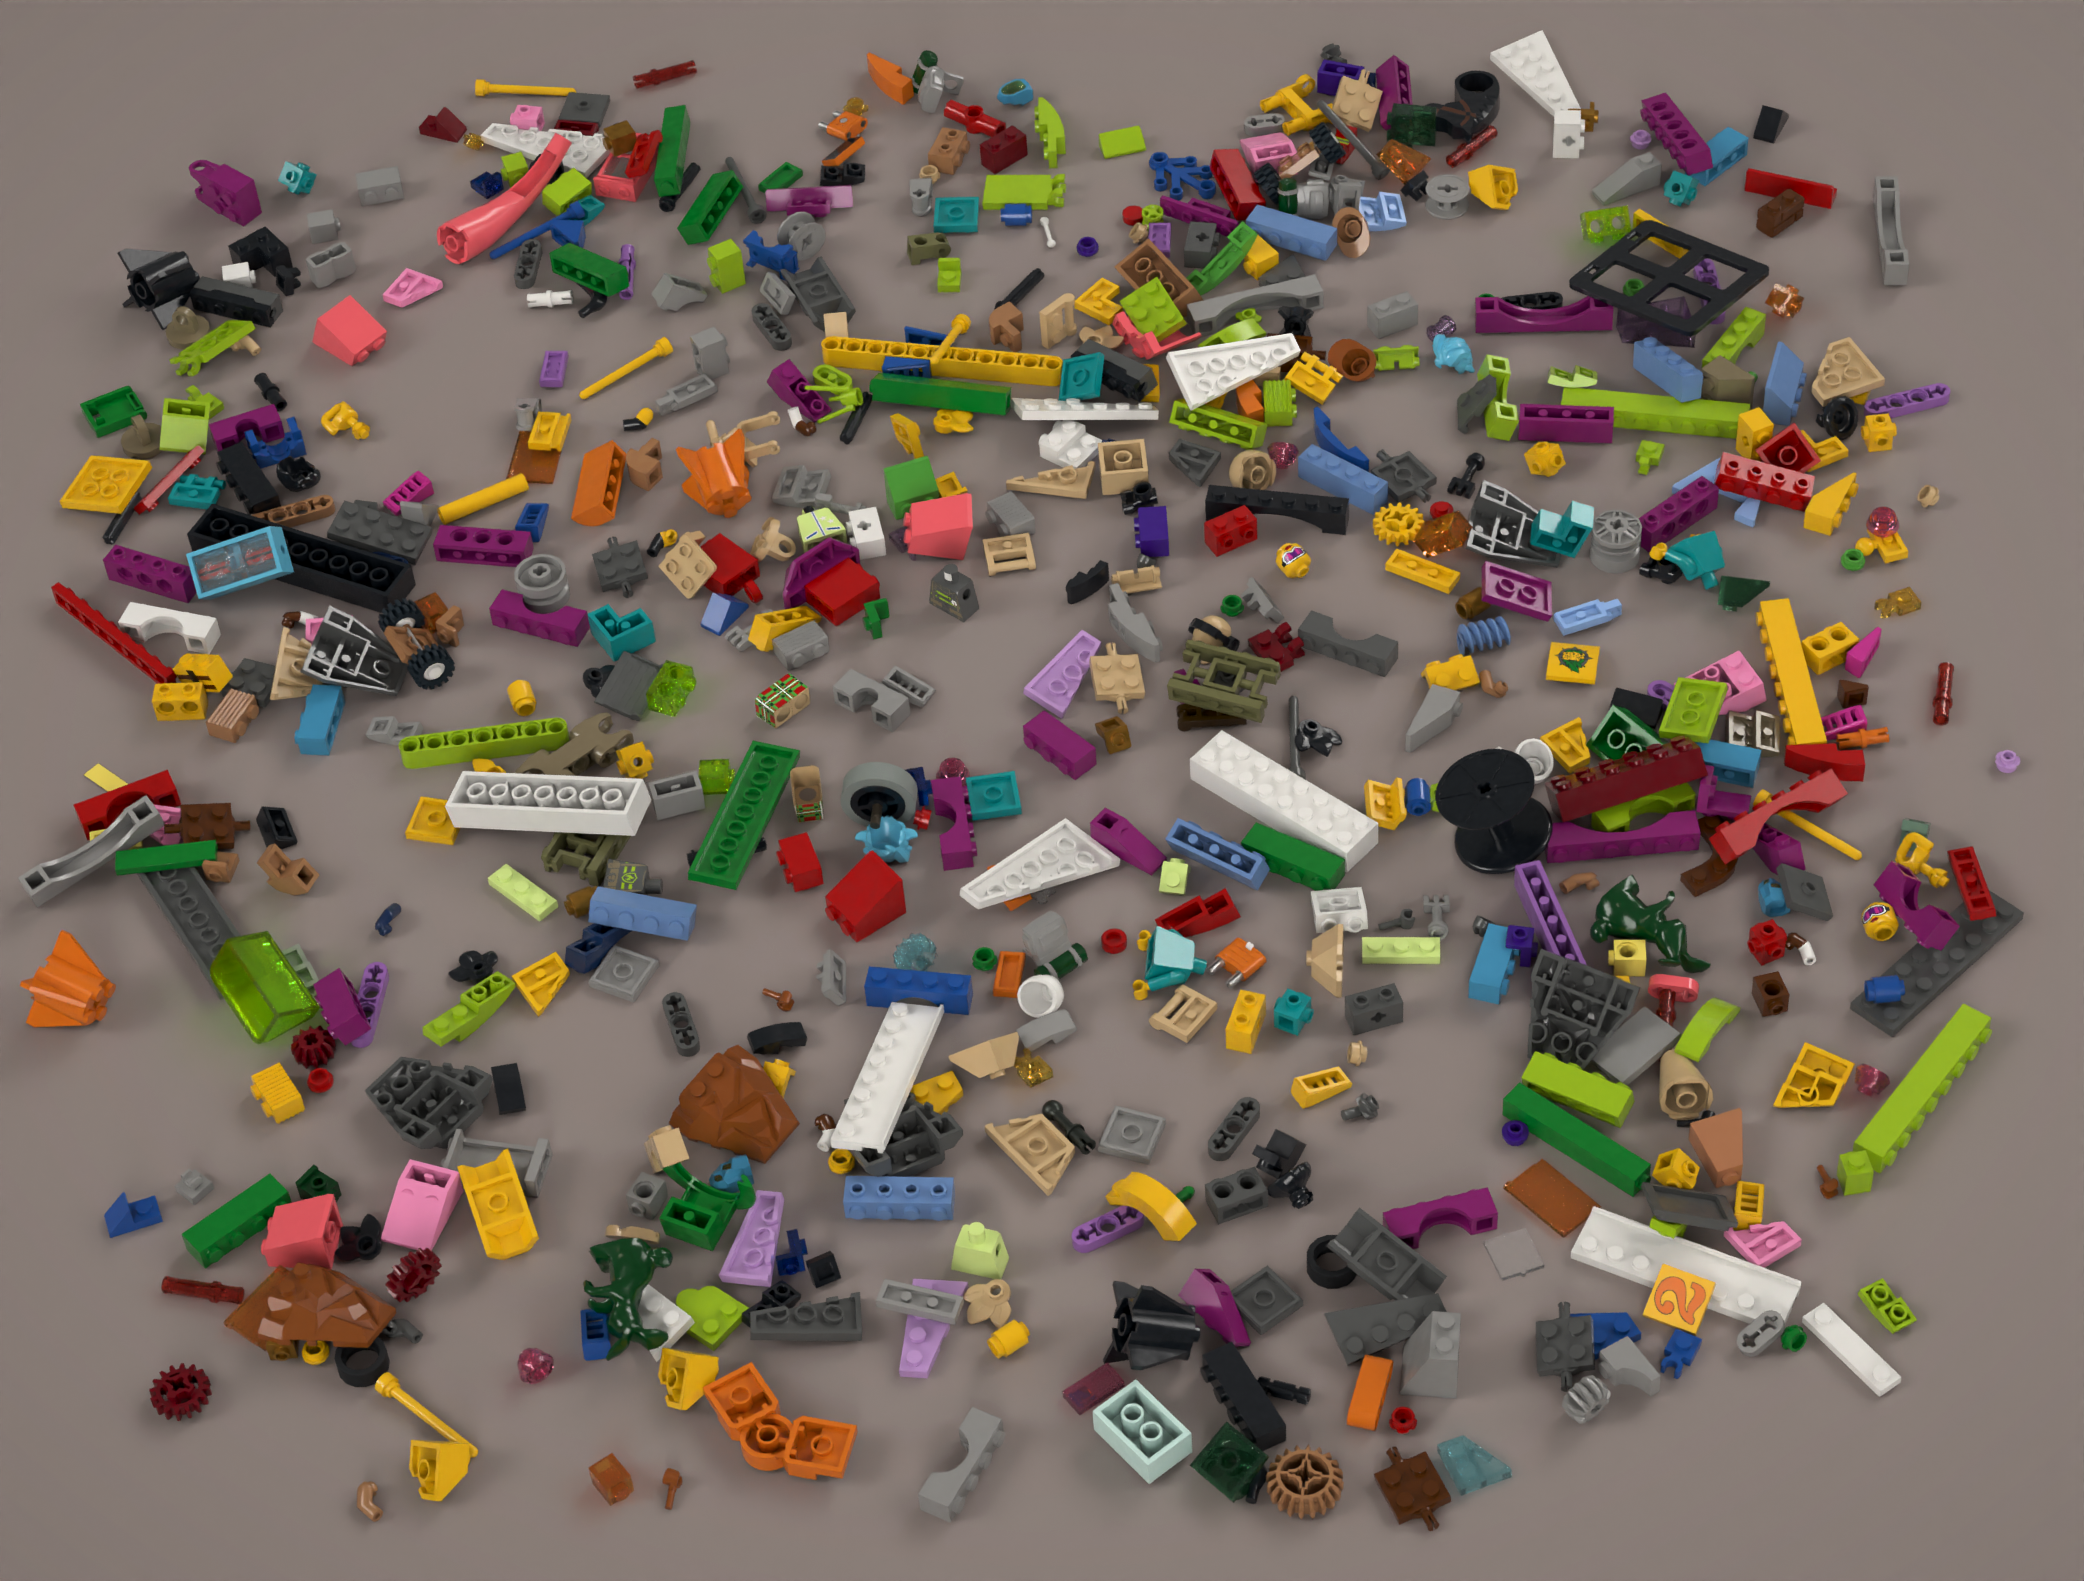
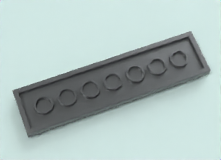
[136,867,266,1000]
[1850,890,2024,1037]

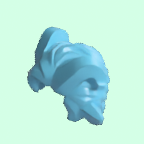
[1432,334,1475,374]
[855,815,918,863]

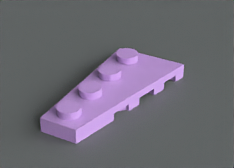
[1023,630,1101,719]
[719,1190,784,1287]
[899,1279,968,1378]

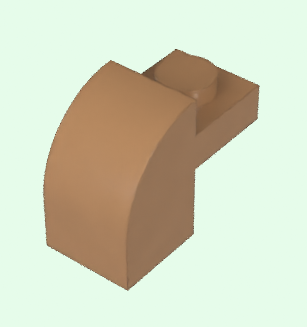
[989,301,1024,352]
[626,438,663,491]
[257,844,319,895]

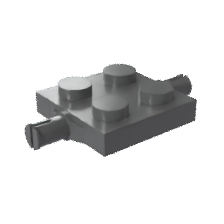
[1371,449,1437,503]
[592,536,648,598]
[221,658,275,707]
[1536,1302,1595,1392]

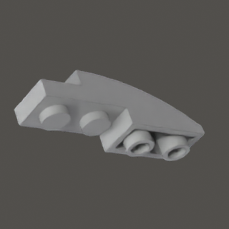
[1108,583,1163,663]

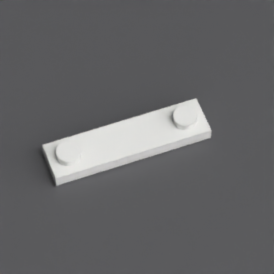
[1802,1303,1901,1397]

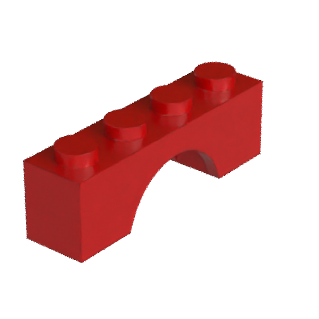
[74,770,181,840]

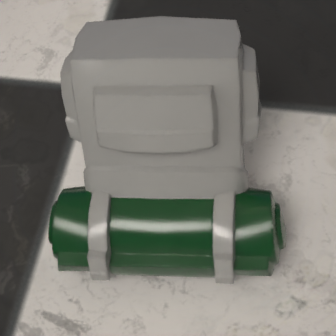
[910,50,964,113]
[1277,178,1330,219]
[1022,911,1088,980]

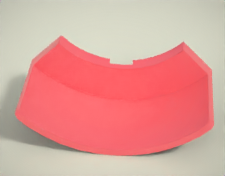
[1112,311,1202,360]

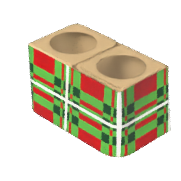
[755,673,810,728]
[790,765,823,823]

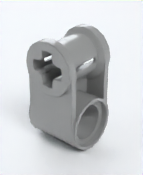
[909,178,933,216]
[514,398,542,431]

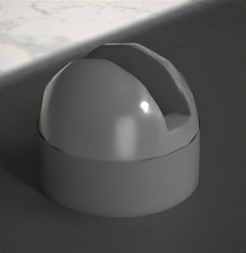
[1137,553,1157,568]
[1472,915,1496,937]

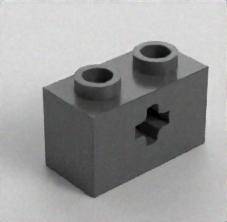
[1184,221,1221,269]
[1345,983,1403,1035]

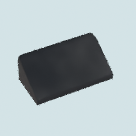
[1609,688,1663,729]
[256,806,298,849]

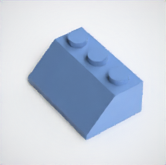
[1763,342,1807,426]

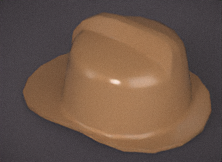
[1332,207,1371,258]

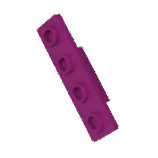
[765,185,853,217]
[1160,195,1239,237]

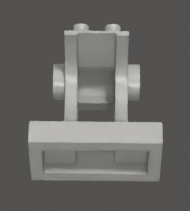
[1329,175,1365,216]

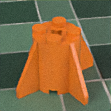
[676,429,752,518]
[20,930,116,1027]

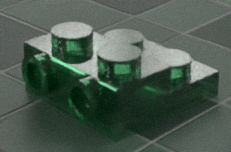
[1387,103,1437,150]

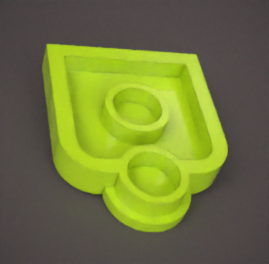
[676,1286,749,1351]

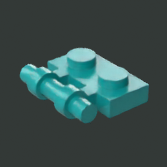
[168,474,226,510]

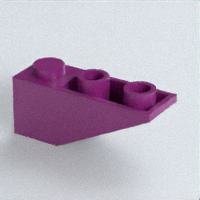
[767,359,832,423]
[1090,808,1167,876]
[1752,823,1806,875]
[1178,1268,1251,1347]

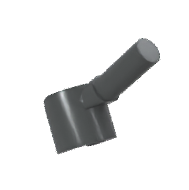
[1378,909,1415,930]

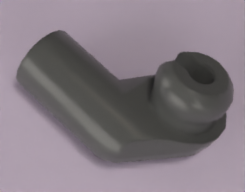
[382,1319,423,1344]

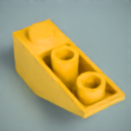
[1803,472,1859,536]

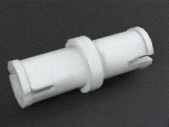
[527,290,573,308]

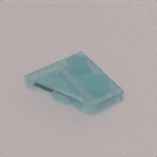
[1437,1435,1512,1496]

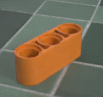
[1347,1354,1394,1431]

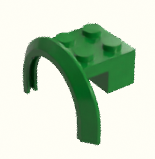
[659,1163,756,1251]

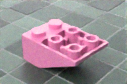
[1240,132,1298,183]
[1674,651,1767,715]
[380,1159,464,1251]

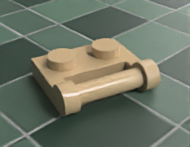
[1039,293,1077,349]
[982,533,1036,576]
[1149,985,1217,1043]

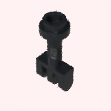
[1447,453,1485,499]

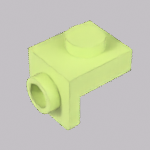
[1159,858,1191,896]

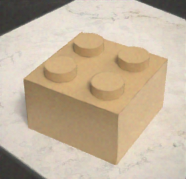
[1098,439,1149,495]

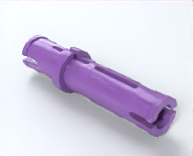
[618,244,636,300]

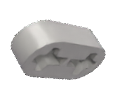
[1244,113,1285,136]
[1737,1310,1785,1357]

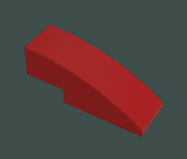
[1784,743,1866,782]
[1155,888,1241,937]

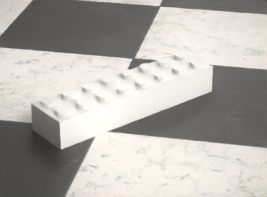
[1190,730,1378,873]
[445,771,651,836]

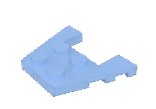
[1672,457,1761,528]

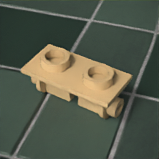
[1111,565,1162,594]

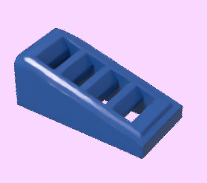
[882,356,932,378]
[515,503,549,542]
[580,1309,611,1361]

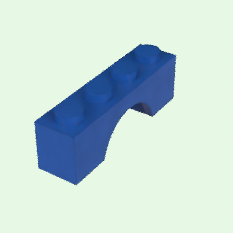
[864,966,973,1015]

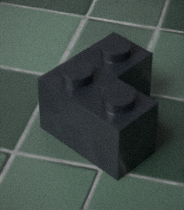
[228,227,293,277]

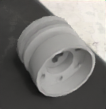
[1590,509,1642,574]

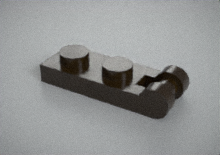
[1176,704,1247,732]

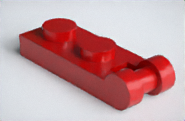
[625,130,663,178]

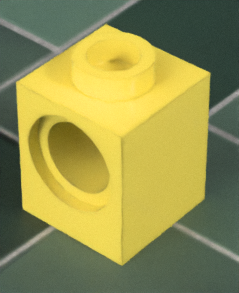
[1608,940,1646,977]

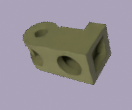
[907,233,951,265]

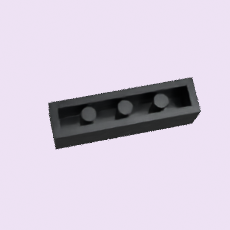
[216,442,281,515]
[1200,1341,1286,1454]

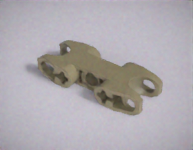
[515,712,634,776]

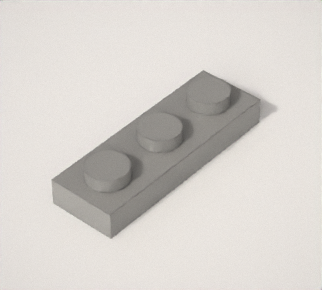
[876,1279,964,1325]

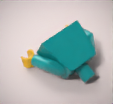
[1649,531,1725,590]
[1132,926,1207,1000]

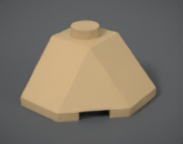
[1306,924,1343,998]
[949,1032,1019,1079]

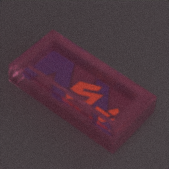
[1062,1362,1125,1415]

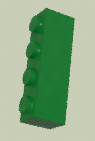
[677,170,743,245]
[549,243,629,297]
[1241,822,1345,891]
[182,1173,292,1269]

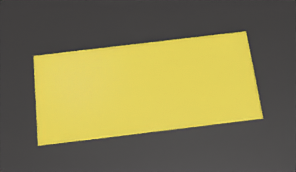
[84,763,128,792]

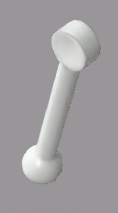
[1040,217,1056,248]

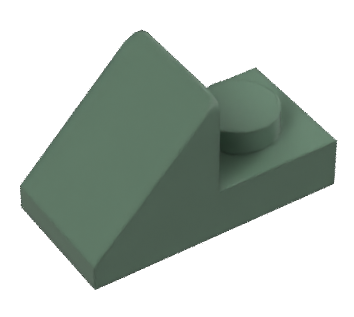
[1899,818,1931,852]

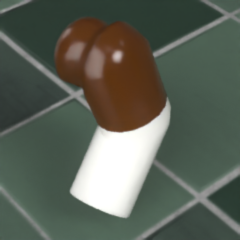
[788,407,817,436]
[281,611,318,629]
[1785,933,1816,965]
[815,1114,836,1152]

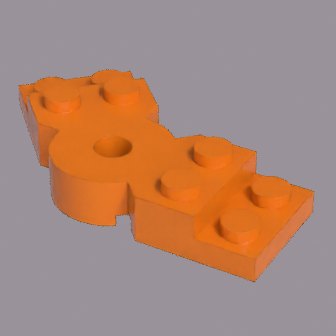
[703,1362,858,1480]

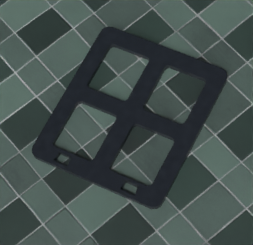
[1569,220,1769,336]

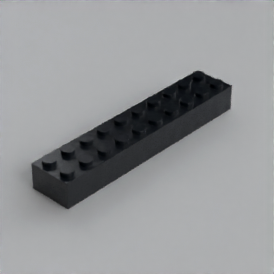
[187,504,416,613]

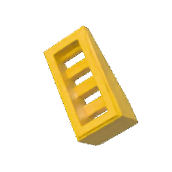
[1291,1066,1352,1109]
[1733,1181,1765,1231]

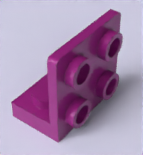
[1696,765,1751,820]

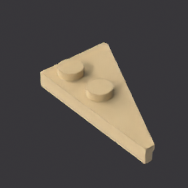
[1006,461,1095,499]

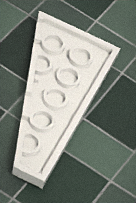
[1490,30,1581,117]
[480,123,610,178]
[1166,333,1301,411]
[1011,398,1159,420]

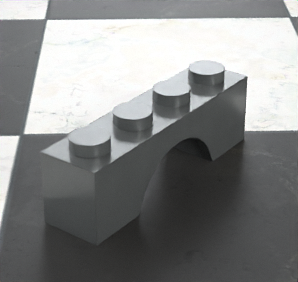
[1298,610,1398,677]

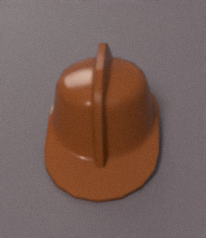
[1328,339,1377,382]

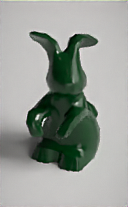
[1590,875,1711,973]
[583,1238,673,1361]

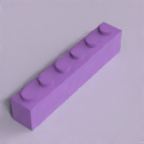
[1514,860,1587,965]

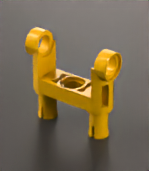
[1260,74,1333,136]

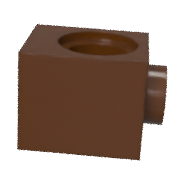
[1752,971,1790,1017]

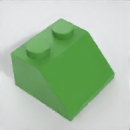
[883,456,939,520]

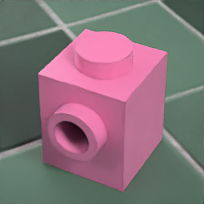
[510,105,545,131]

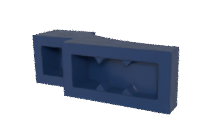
[565,923,632,974]

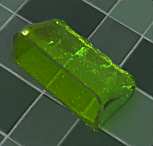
[210,931,320,1044]

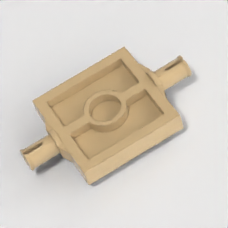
[1332,69,1383,132]
[1089,642,1145,714]

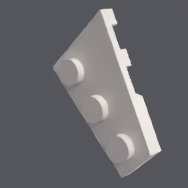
[638,1284,695,1362]

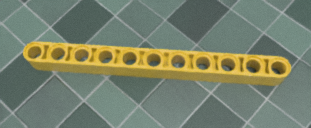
[821,336,1063,386]

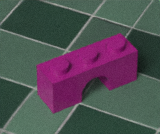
[208,404,285,452]

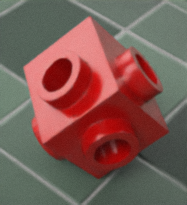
[1747,919,1787,966]

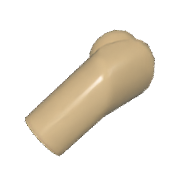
[230,335,261,356]

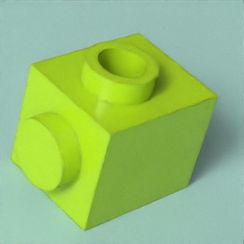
[500,151,529,188]
[1837,1150,1874,1196]

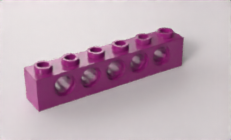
[1640,93,1713,176]

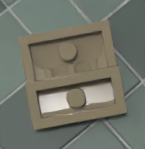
[1725,710,1780,758]

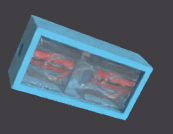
[186,526,294,600]

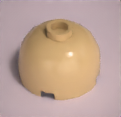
[1229,450,1276,490]

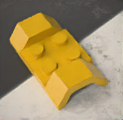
[457,1148,539,1260]

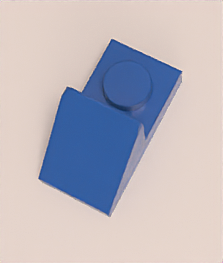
[104,1192,163,1238]

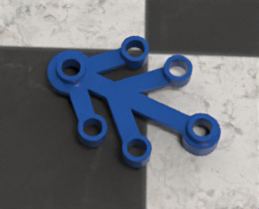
[1149,152,1216,201]

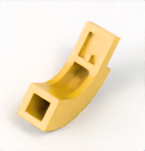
[1105,1172,1197,1241]

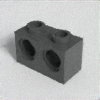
[1205,1166,1268,1225]

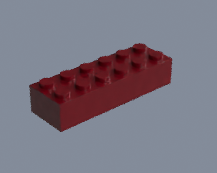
[1544,736,1708,822]

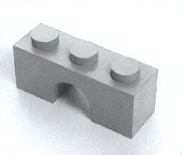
[833,669,910,732]

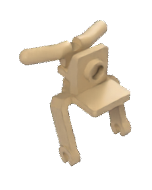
[706,411,780,468]

